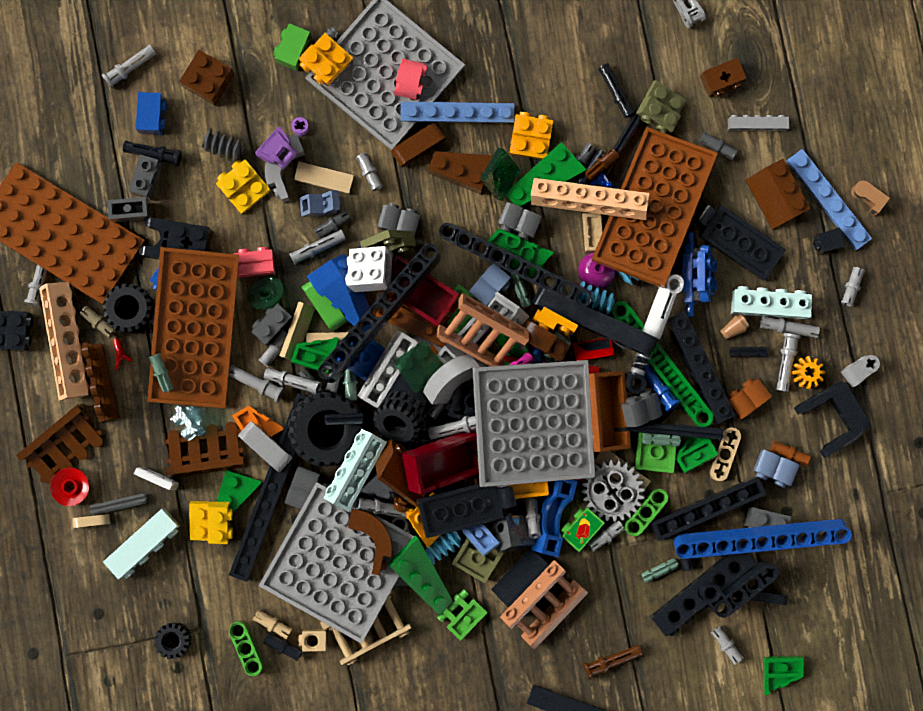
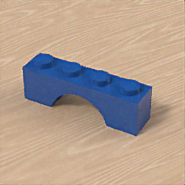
[531,480,577,557]

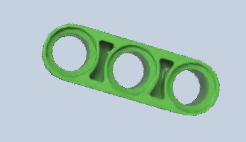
[302,281,348,332]
[624,489,668,536]
[229,620,264,676]

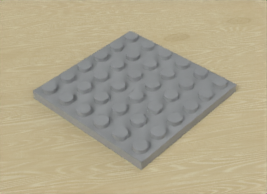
[305,0,465,150]
[473,360,595,487]
[259,482,419,644]

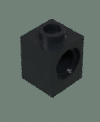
[813,227,846,255]

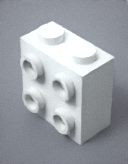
[345,246,393,292]

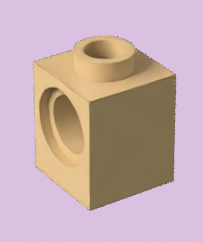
[299,629,327,651]

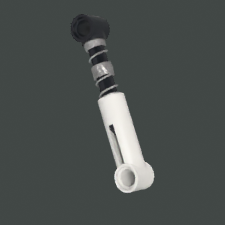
[625,274,684,394]

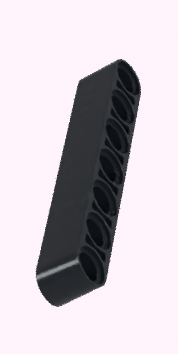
[531,287,658,358]

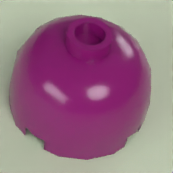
[577,252,616,290]

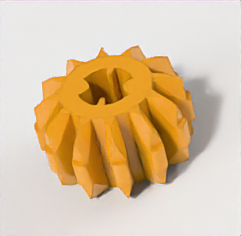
[792,356,825,389]

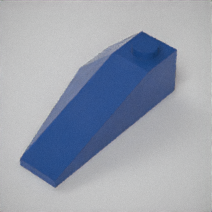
[307,254,372,332]

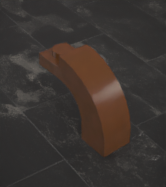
[522,320,571,362]
[348,509,392,575]

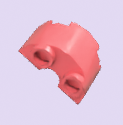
[394,58,428,100]

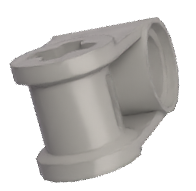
[841,355,880,387]

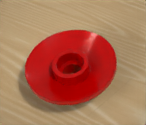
[50,468,89,506]

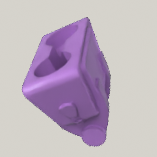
[256,127,298,170]

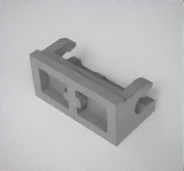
[488,292,529,326]

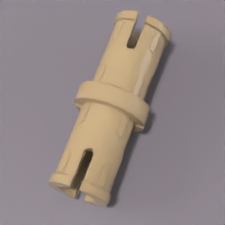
[253,609,292,639]

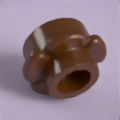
[393,496,412,513]

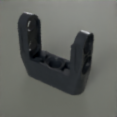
[794,381,872,458]

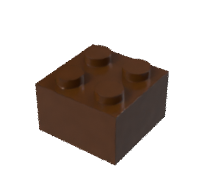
[179,50,235,106]

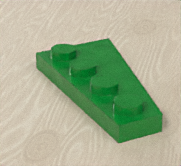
[505,142,587,207]
[388,536,453,616]

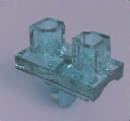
[170,404,205,440]

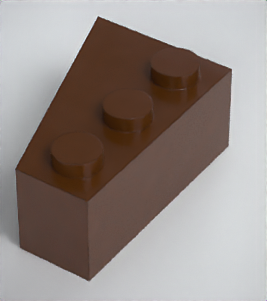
[428,151,495,195]

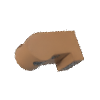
[851,181,890,216]

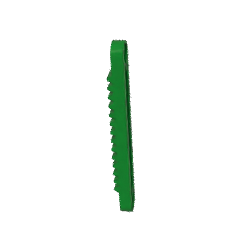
[611,301,713,427]

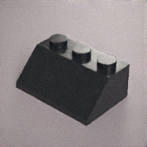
[491,548,549,608]

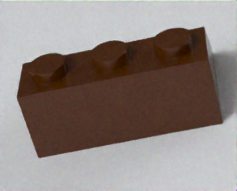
[745,159,810,230]
[375,439,426,508]

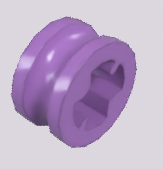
[291,117,309,136]

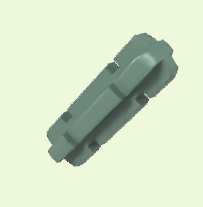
[509,273,531,308]
[642,433,681,446]
[641,558,679,583]

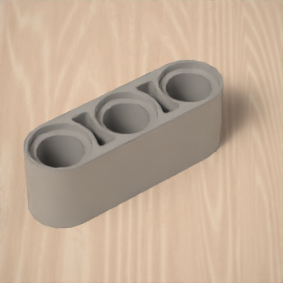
[238,421,292,473]

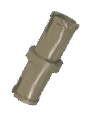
[80,306,117,339]

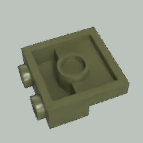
[636,80,686,134]
[360,230,416,259]
[452,538,504,583]

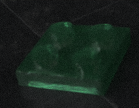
[480,148,520,201]
[393,340,443,394]

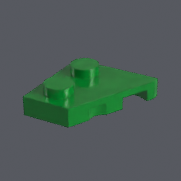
[291,337,339,374]
[675,426,719,474]
[216,470,262,513]
[763,656,804,696]

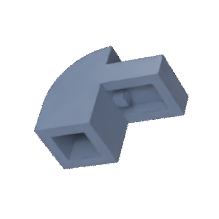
[300,190,341,217]

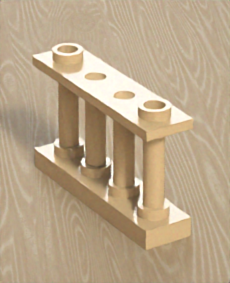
[320,589,412,666]

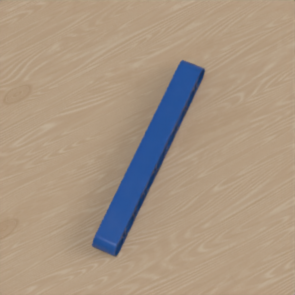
[673,519,852,559]

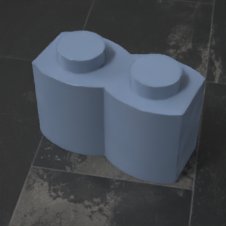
[469,264,511,306]
[753,450,799,488]

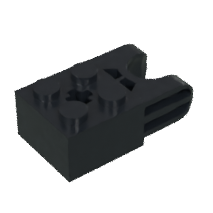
[139,217,213,260]

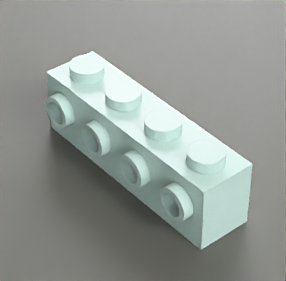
[731,286,812,319]
[324,429,387,512]
[103,508,181,579]

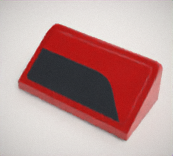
[572,338,614,361]

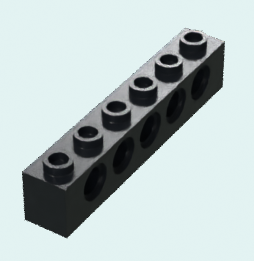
[666,311,736,425]
[649,477,766,541]
[649,553,757,637]

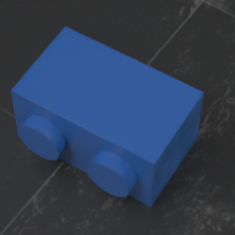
[136,92,167,135]

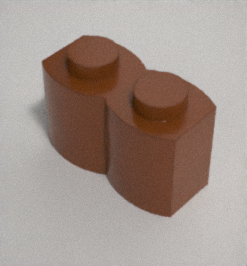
[727,378,772,420]

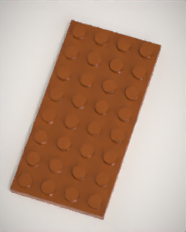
[592,127,718,288]
[0,162,146,305]
[147,247,239,408]

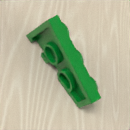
[488,228,554,277]

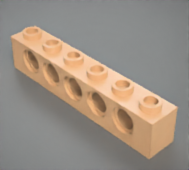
[531,178,649,220]
[39,282,89,401]

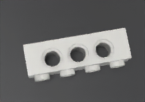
[357,330,418,408]

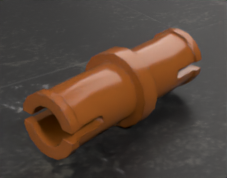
[770,440,811,467]

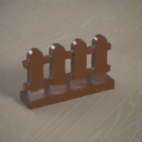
[81,342,120,422]
[16,404,103,485]
[164,421,246,479]

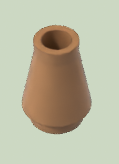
[720,314,750,340]

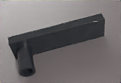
[526,684,606,711]

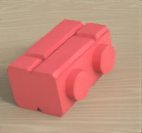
[234,247,276,278]

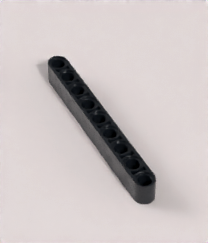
[439,223,595,307]
[318,244,441,383]

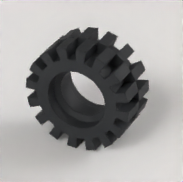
[154,622,191,659]

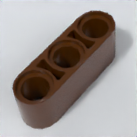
[391,122,447,168]

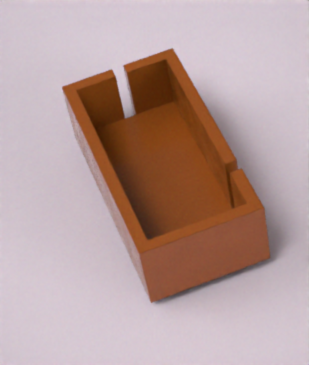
[589,371,631,452]

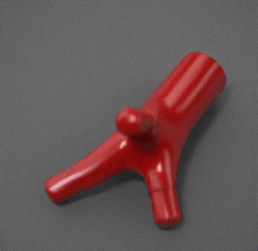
[113,338,132,370]

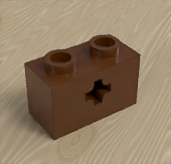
[700,58,746,97]

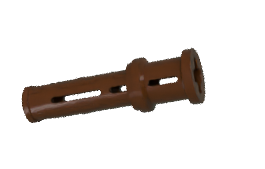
[583,644,643,680]

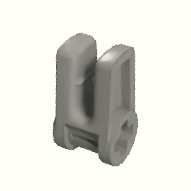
[673,0,706,29]

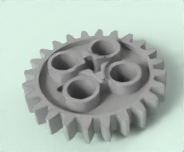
[582,458,645,522]

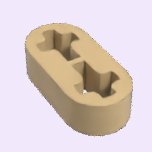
[72,514,110,528]

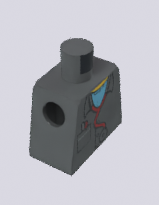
[493,507,536,553]

